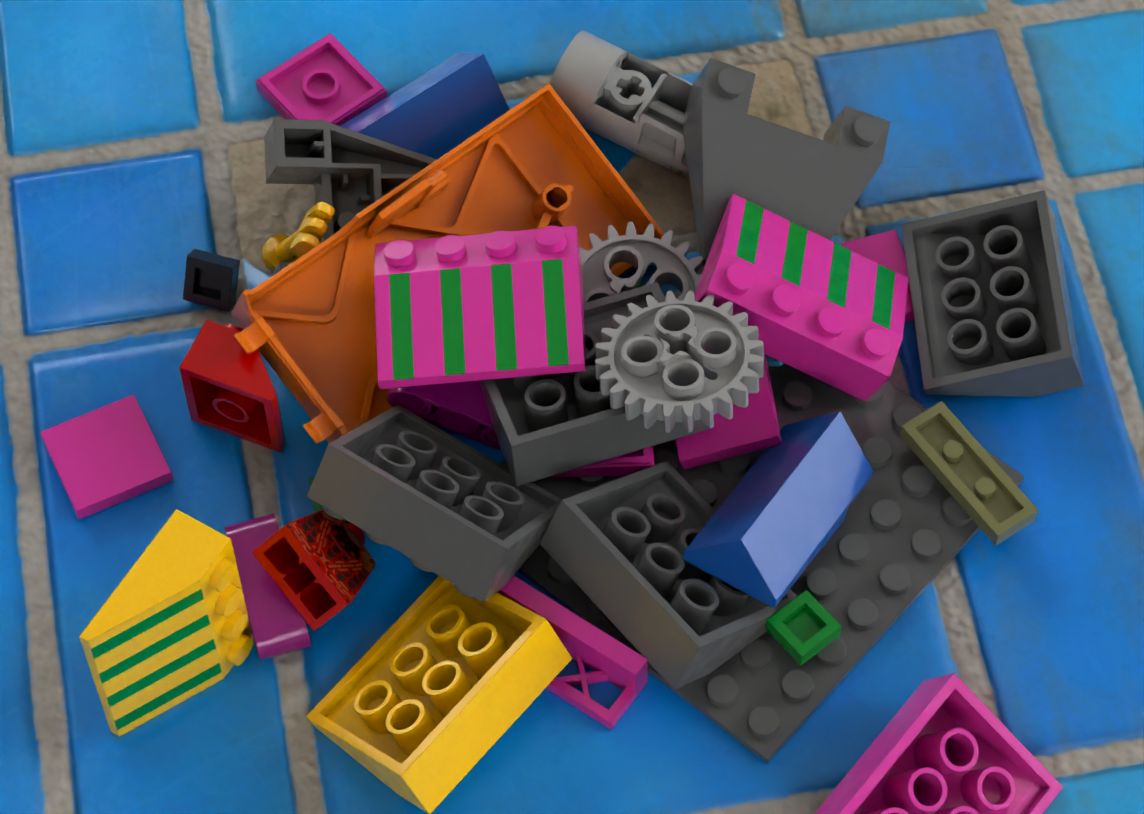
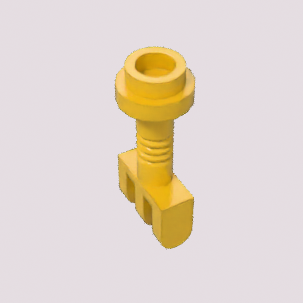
[262,202,335,272]

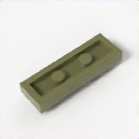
[900,401,1039,546]

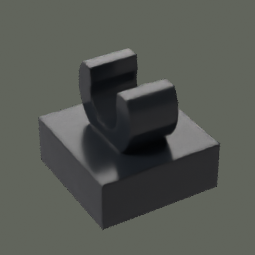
[183,249,240,312]

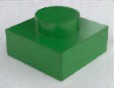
[766,590,842,666]

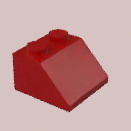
[179,319,285,453]

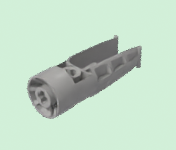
[550,30,693,178]

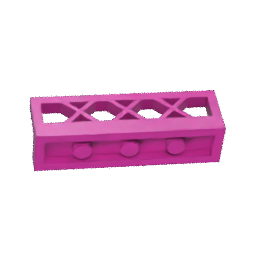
[497,576,648,730]

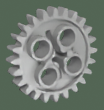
[580,222,703,303]
[595,290,764,433]

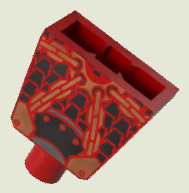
[252,510,375,631]

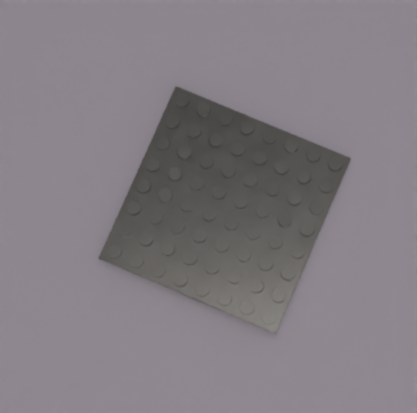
[500,265,1024,764]

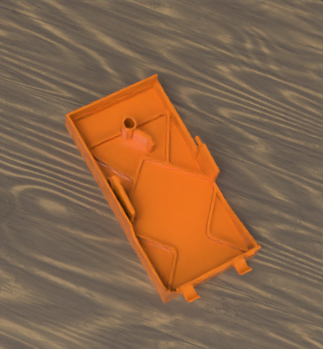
[231,83,665,445]

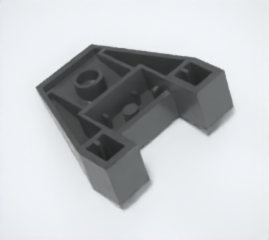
[682,58,890,265]
[264,119,437,277]

